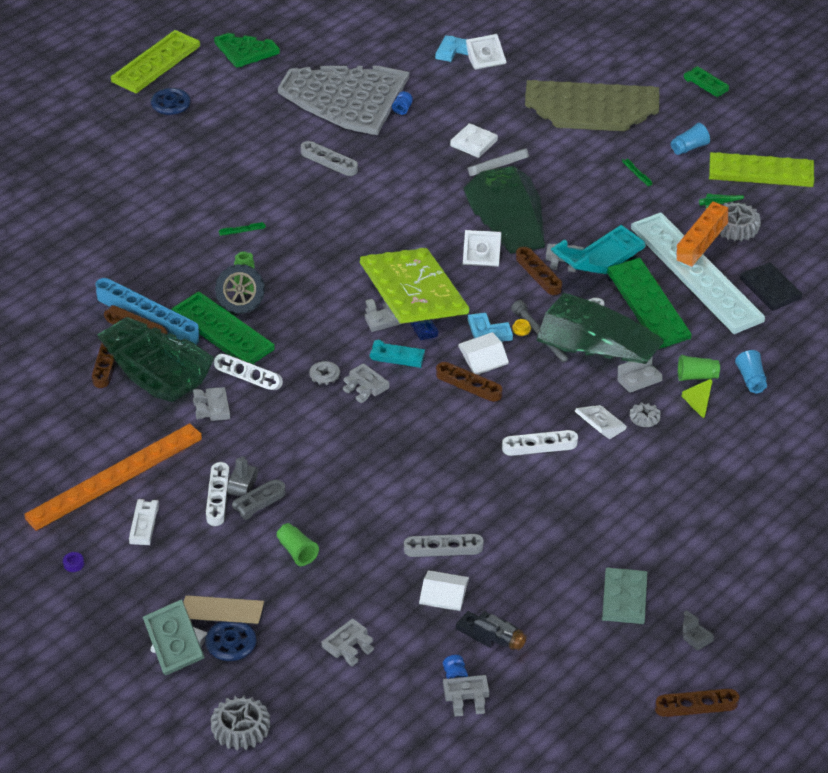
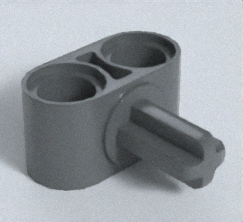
[227,456,258,497]

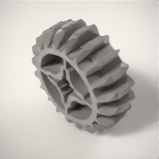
[720,202,761,242]
[211,695,270,751]

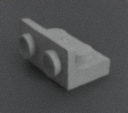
[618,354,662,393]

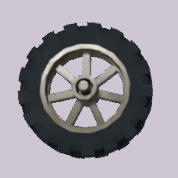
[215,264,265,314]

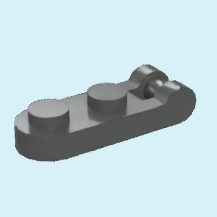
[232,480,285,520]

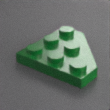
[214,33,280,68]

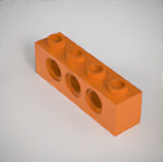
[677,202,729,267]

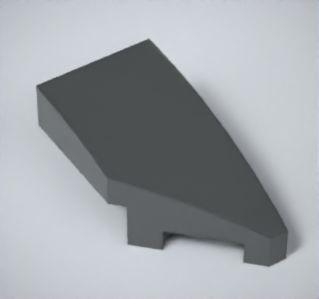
[683,610,714,650]

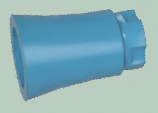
[671,123,710,155]
[735,350,767,394]

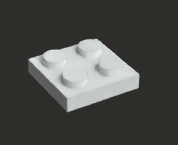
[451,123,498,158]

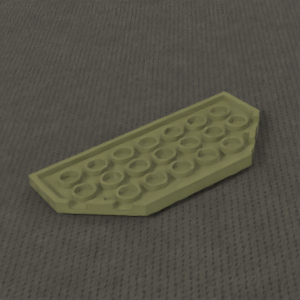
[525,80,659,131]

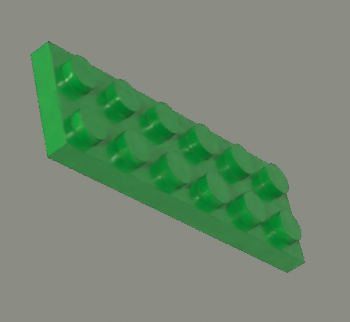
[607,258,692,349]
[171,291,275,365]

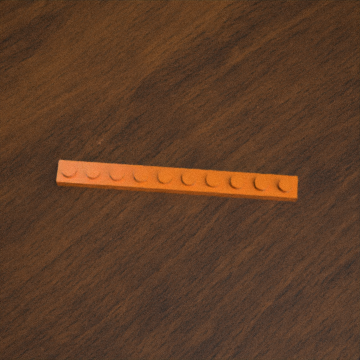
[24,424,202,531]

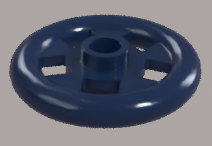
[151,88,191,115]
[205,621,256,661]

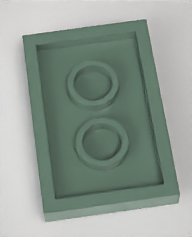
[602,568,647,624]
[143,599,205,675]

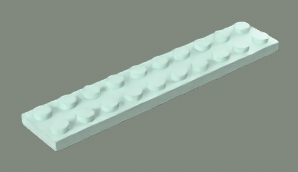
[631,212,765,334]

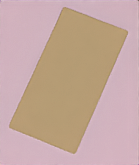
[184,596,264,624]

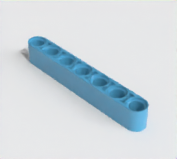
[95,278,199,346]

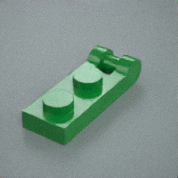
[684,66,729,97]

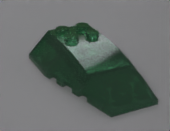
[463,166,545,254]
[537,293,664,364]
[97,317,214,402]

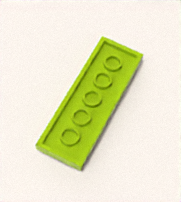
[111,30,200,93]
[709,152,814,187]

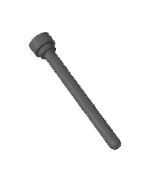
[511,300,568,363]

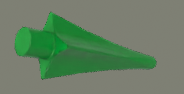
[699,194,744,209]

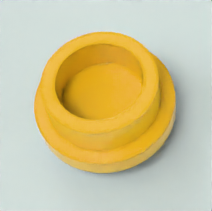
[512,319,531,336]

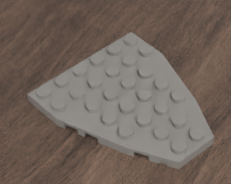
[278,66,409,135]

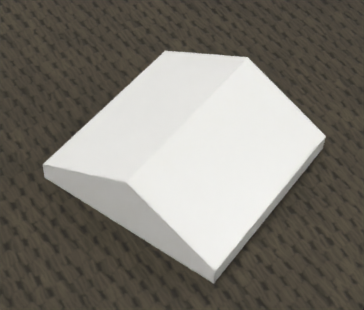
[466,34,506,70]
[463,230,501,267]
[459,332,509,375]
[575,405,627,439]
[419,570,469,611]

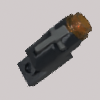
[456,611,527,651]

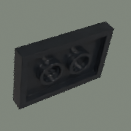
[740,262,803,311]

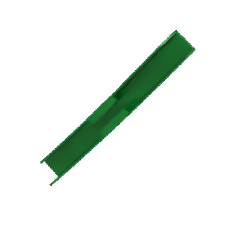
[622,158,652,186]
[219,222,266,236]

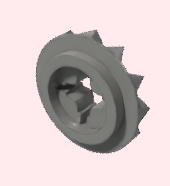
[309,361,340,385]
[630,402,661,427]

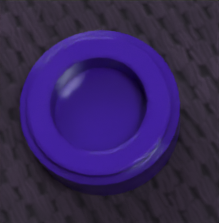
[63,552,84,572]

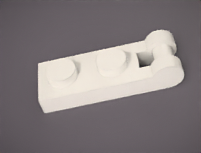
[129,499,159,545]

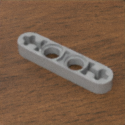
[301,141,358,176]
[467,148,529,176]
[404,534,484,557]

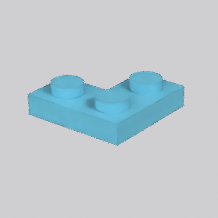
[435,35,468,62]
[468,313,513,342]

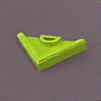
[682,379,712,418]

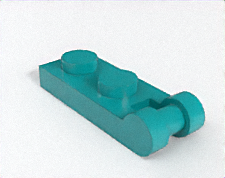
[369,340,425,368]

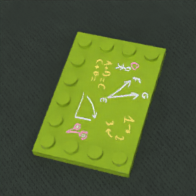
[360,248,469,324]

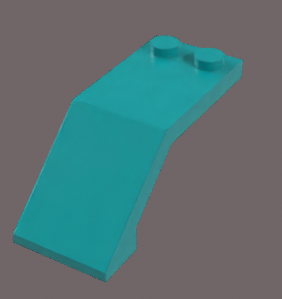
[551,225,646,274]

